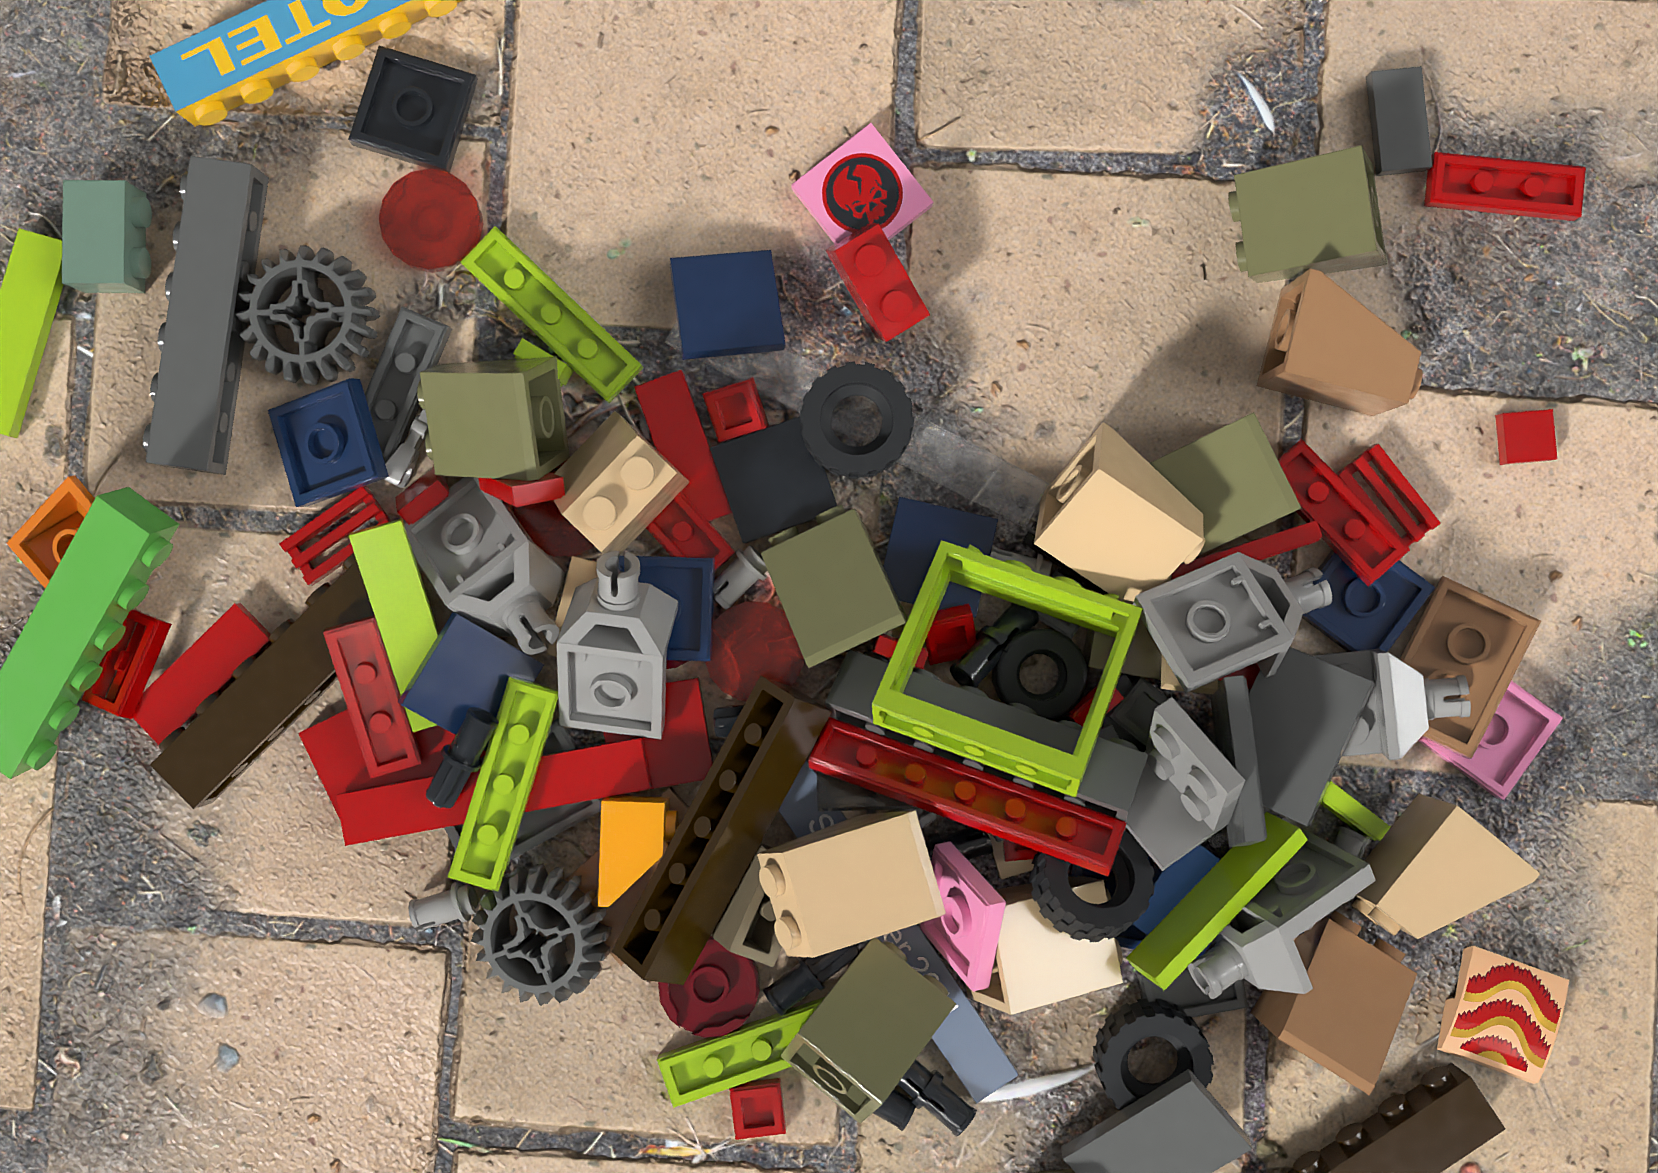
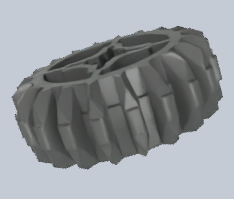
[235,245,380,385]
[471,863,612,1006]

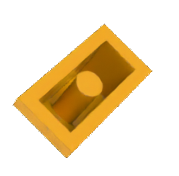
[598,796,678,907]

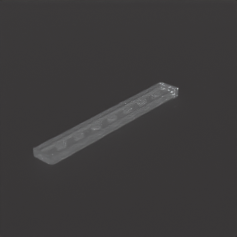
[665,320,1049,529]

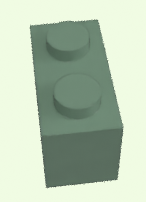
[62,180,152,293]

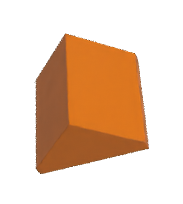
[6,475,95,588]

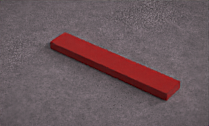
[808,717,1127,877]
[336,737,652,846]

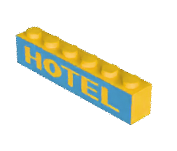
[149,0,462,127]

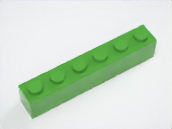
[0,487,180,779]

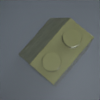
[1228,145,1387,283]
[417,356,570,481]
[1150,412,1301,563]
[761,505,908,668]
[780,938,956,1124]

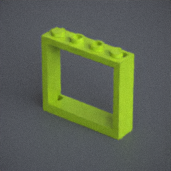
[872,540,1143,798]

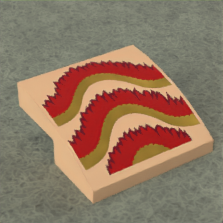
[1437,946,1569,1084]

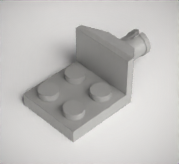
[404,477,566,654]
[557,551,678,739]
[1133,552,1332,693]
[1311,649,1471,760]
[1126,697,1245,871]
[1188,828,1376,999]

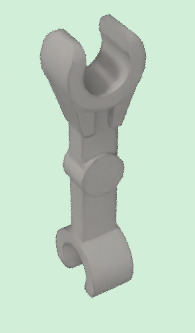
[384,410,428,488]

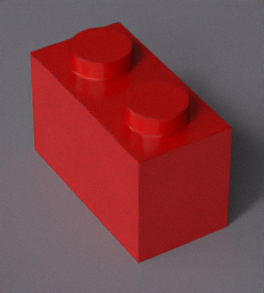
[825,223,930,342]

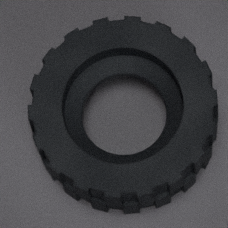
[800,362,914,479]
[1029,831,1155,942]
[1093,998,1214,1111]

